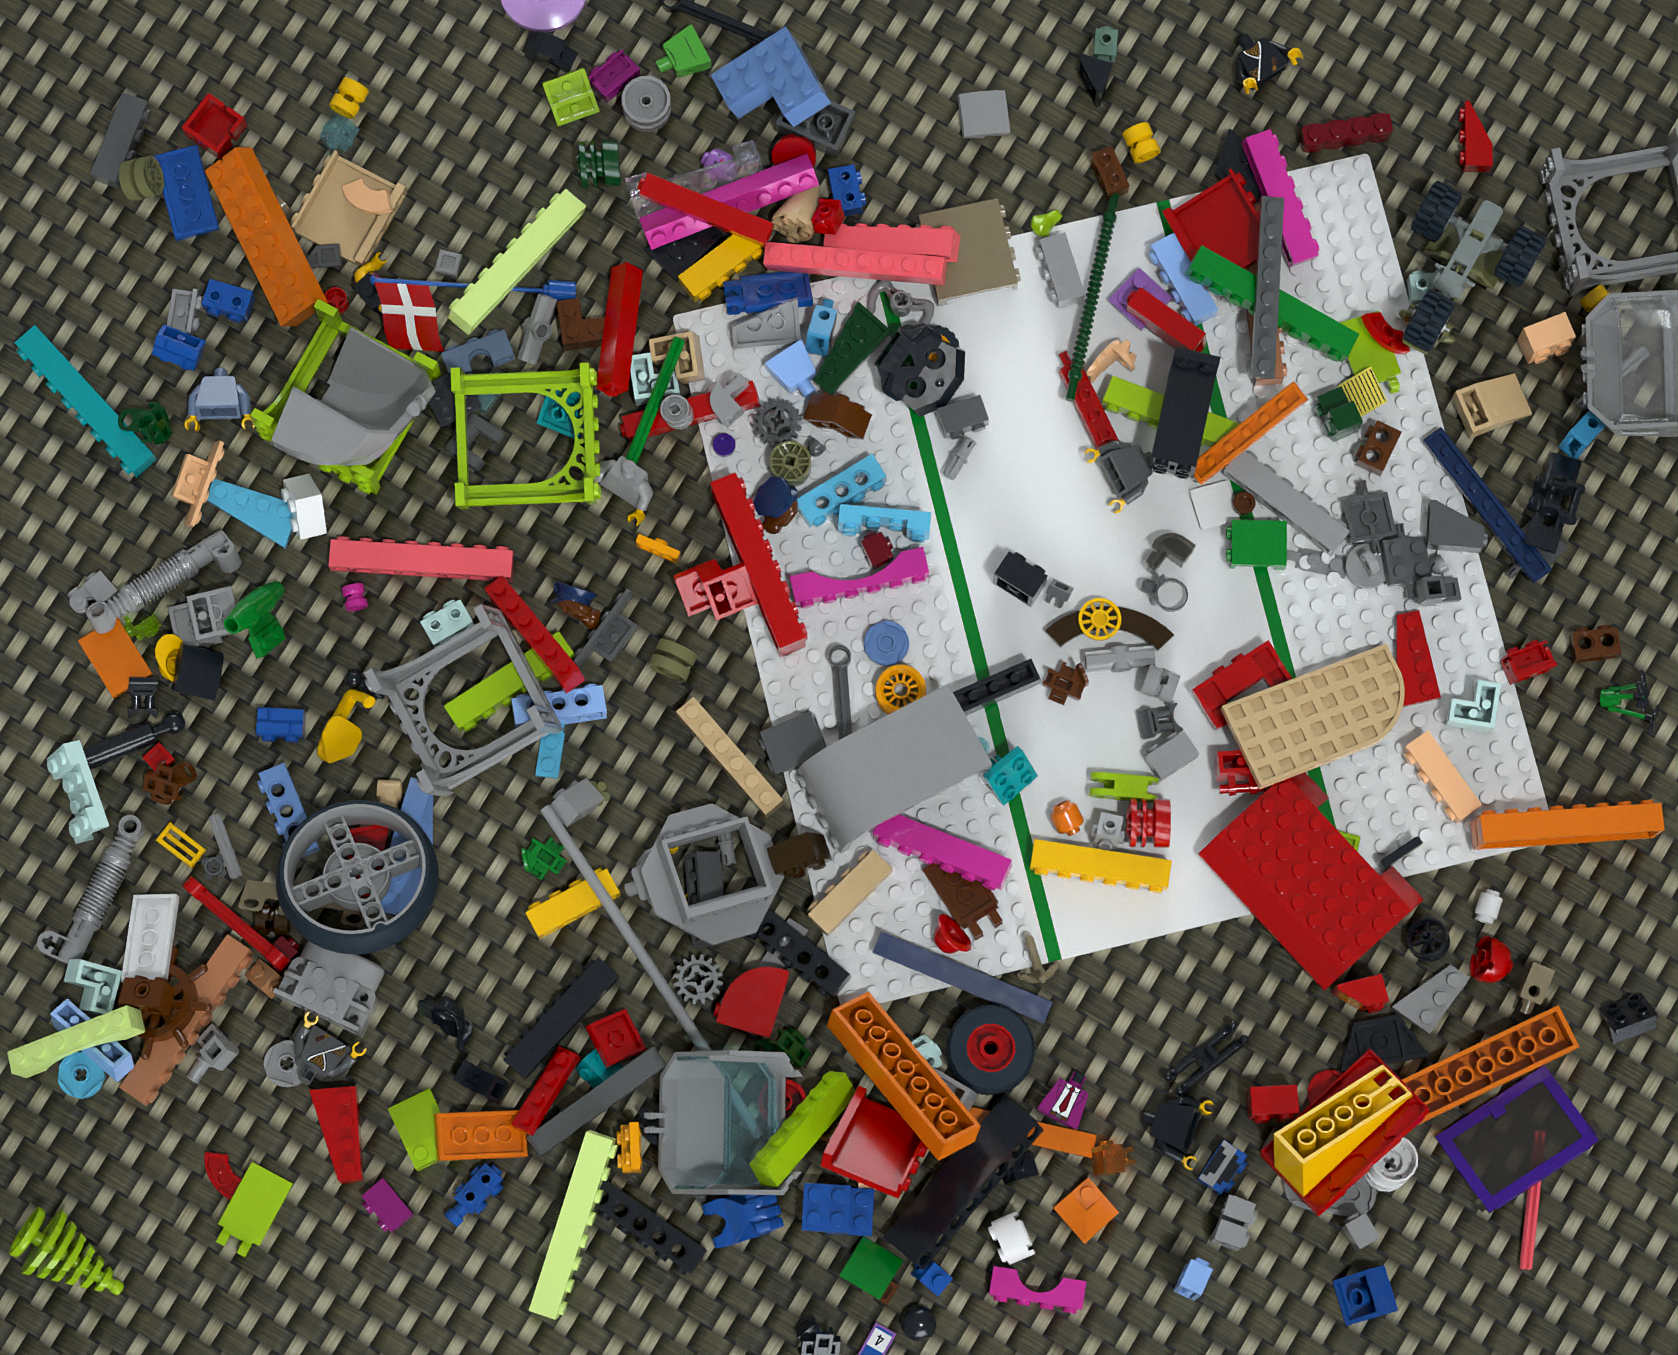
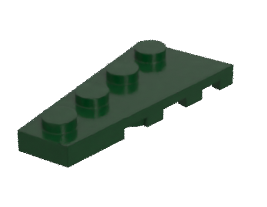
[813,301,891,395]

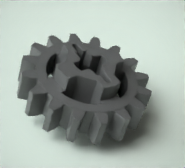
[753,398,802,448]

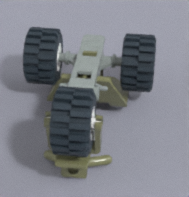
[1399,180,1546,355]

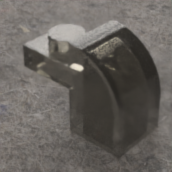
[1146,533,1196,575]

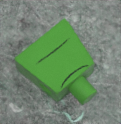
[655,24,711,78]

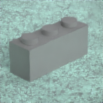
[1036,232,1085,308]

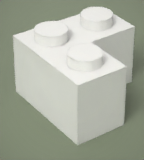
[281,474,327,540]

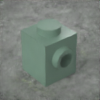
[1093,26,1118,63]

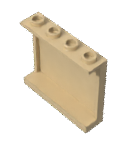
[290,150,407,267]

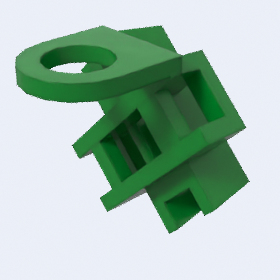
[521,837,567,880]

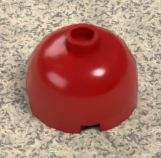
[1469,936,1513,984]

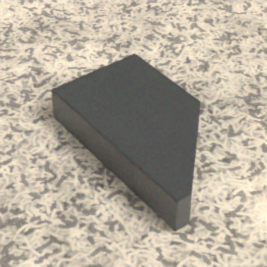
[307,243,342,269]

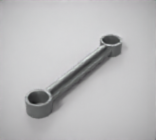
[828,645,852,740]

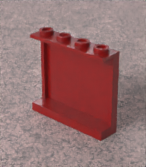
[1162,169,1259,289]
[820,1086,928,1199]

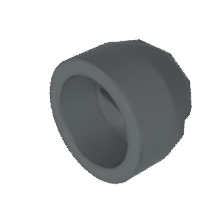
[807,437,827,457]

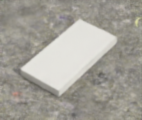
[121,894,179,983]

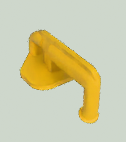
[317,689,376,763]

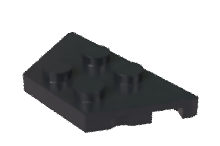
[1215,129,1261,202]
[1340,1015,1429,1073]

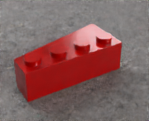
[309,1086,364,1184]

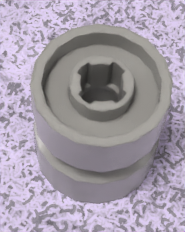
[660,394,694,430]
[1140,665,1181,704]

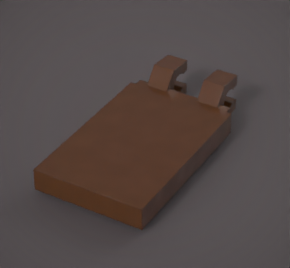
[922,863,1003,941]

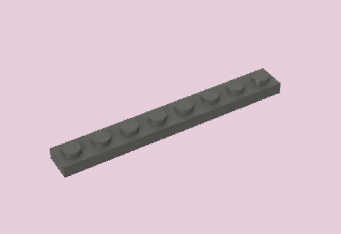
[1251,196,1284,380]

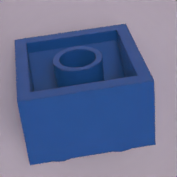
[1333,1265,1398,1326]

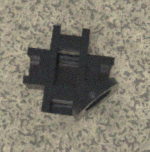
[795,1314,841,1355]

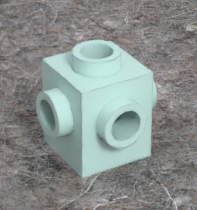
[911,1035,943,1069]

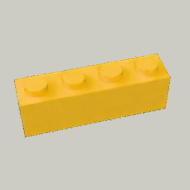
[678,235,765,302]
[525,868,621,940]

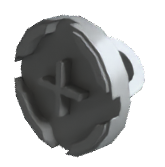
[1345,543,1386,589]

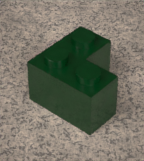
[1313,386,1363,442]

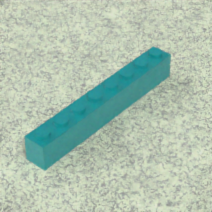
[14,325,157,478]

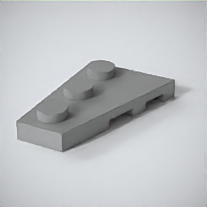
[731,297,801,349]
[1391,965,1469,1035]

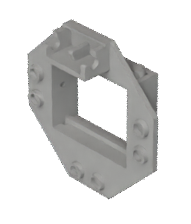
[640,803,784,946]

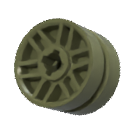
[119,155,164,201]
[770,441,811,487]
[648,638,698,682]

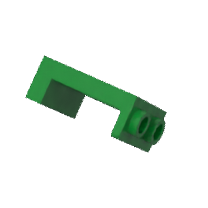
[1226,520,1287,570]

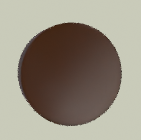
[1232,492,1256,516]

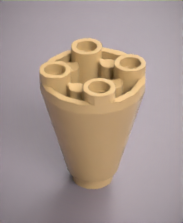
[771,185,820,244]

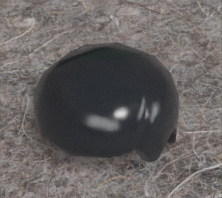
[900,1304,937,1341]

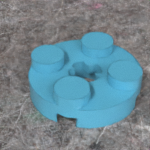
[58,1052,106,1099]

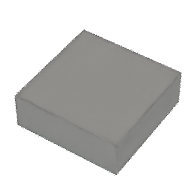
[435,249,462,278]

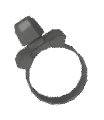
[1140,574,1188,612]

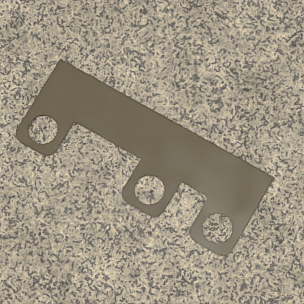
[238,880,367,927]

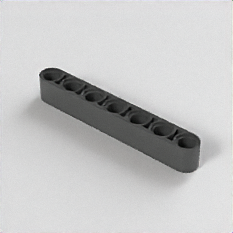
[526,1046,667,1157]

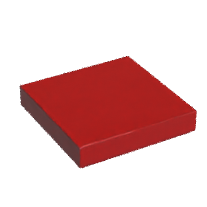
[585,1009,647,1068]

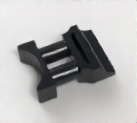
[128,677,158,718]

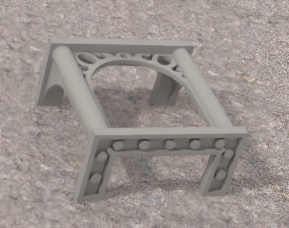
[1539,126,1678,297]
[364,604,564,797]

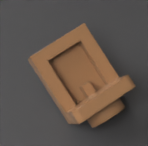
[245,958,283,999]

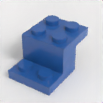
[802,1183,874,1237]

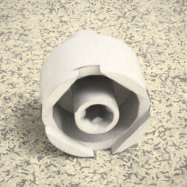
[988,1211,1036,1265]

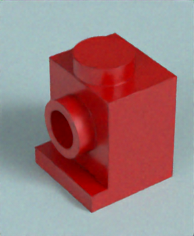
[811,198,845,235]

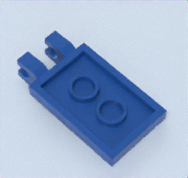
[723,272,813,315]

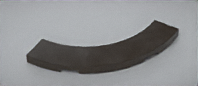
[1045,606,1174,651]

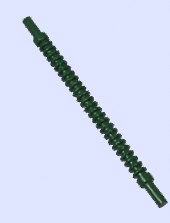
[1065,193,1119,402]

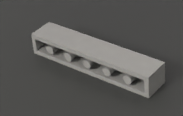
[1223,450,1350,557]

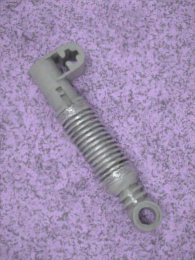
[86,529,242,634]
[37,815,145,965]

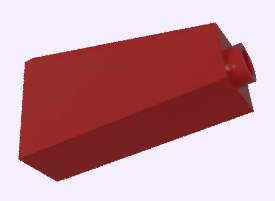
[1126,287,1206,352]

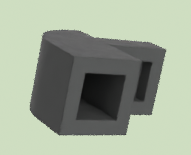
[1415,575,1461,607]

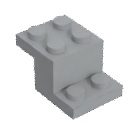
[168,586,242,648]

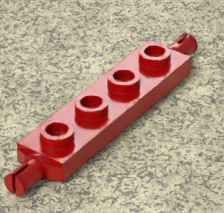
[1058,351,1119,450]

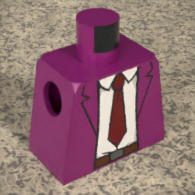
[1037,1071,1089,1130]

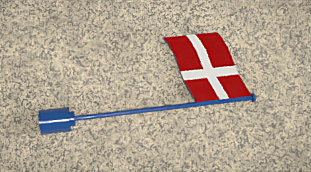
[370,275,576,352]

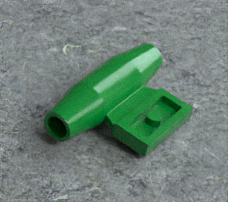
[224,581,286,659]

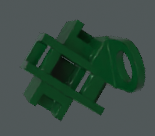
[118,402,172,445]
[754,1028,811,1067]

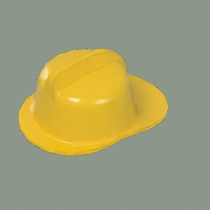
[155,634,184,682]

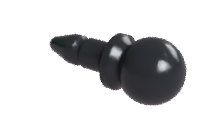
[345,670,384,699]

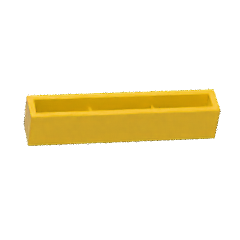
[1030,839,1172,893]

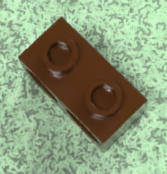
[1090,145,1129,201]
[1355,420,1402,477]
[1569,625,1622,664]

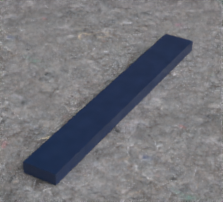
[1423,427,1552,584]
[872,931,1053,1023]

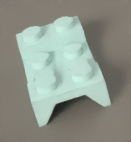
[47,740,109,844]

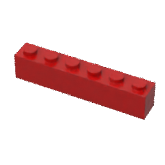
[484,575,585,694]

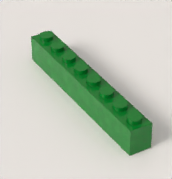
[1185,245,1359,363]

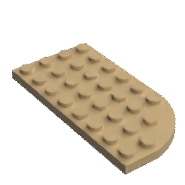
[1221,644,1405,790]

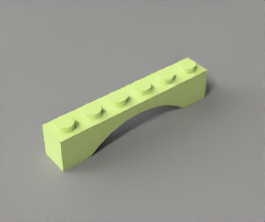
[7,1005,145,1078]

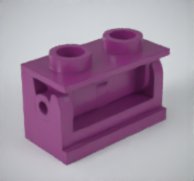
[588,49,641,103]
[361,1178,414,1234]

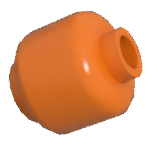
[1050,800,1084,836]

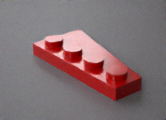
[1396,610,1441,708]

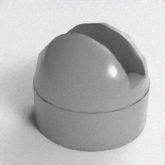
[1430,554,1449,575]

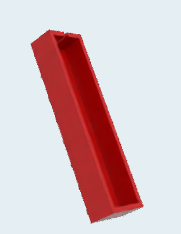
[710,472,808,657]

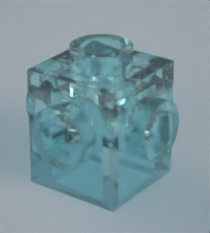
[319,114,360,152]

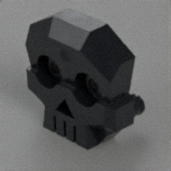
[874,323,965,417]

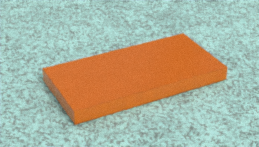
[434,1110,528,1161]

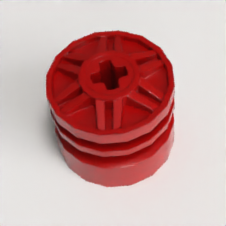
[1126,799,1171,848]

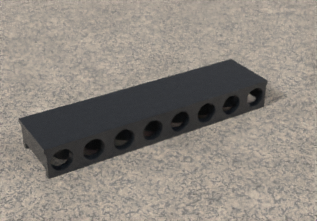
[883,1095,1044,1270]

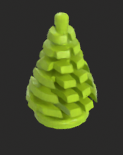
[8,1206,124,1295]

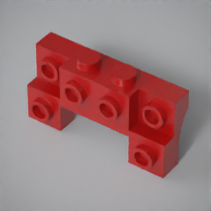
[1191,640,1293,731]

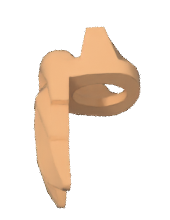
[1086,339,1137,383]

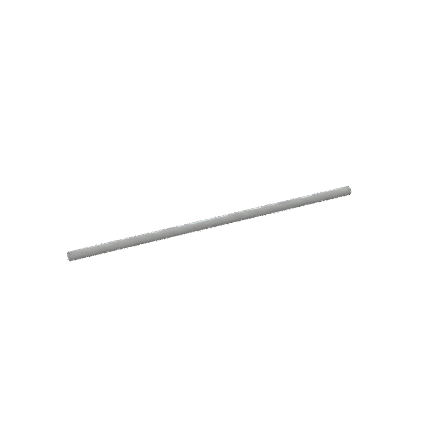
[540,804,767,1140]

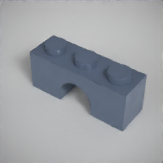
[441,329,515,374]

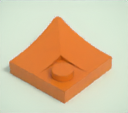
[1053,1177,1119,1244]

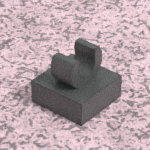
[1046,579,1074,608]

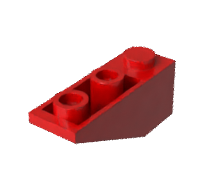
[1458,101,1493,172]

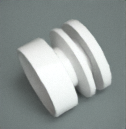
[1364,1137,1418,1192]

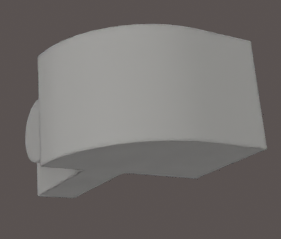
[710,374,750,428]
[197,1023,240,1071]

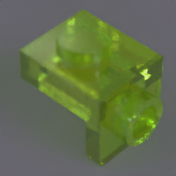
[124,614,161,641]

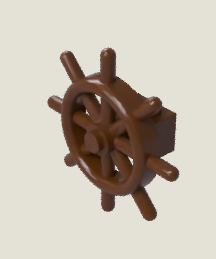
[114,946,212,1060]

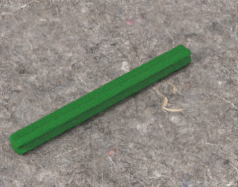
[626,337,685,464]

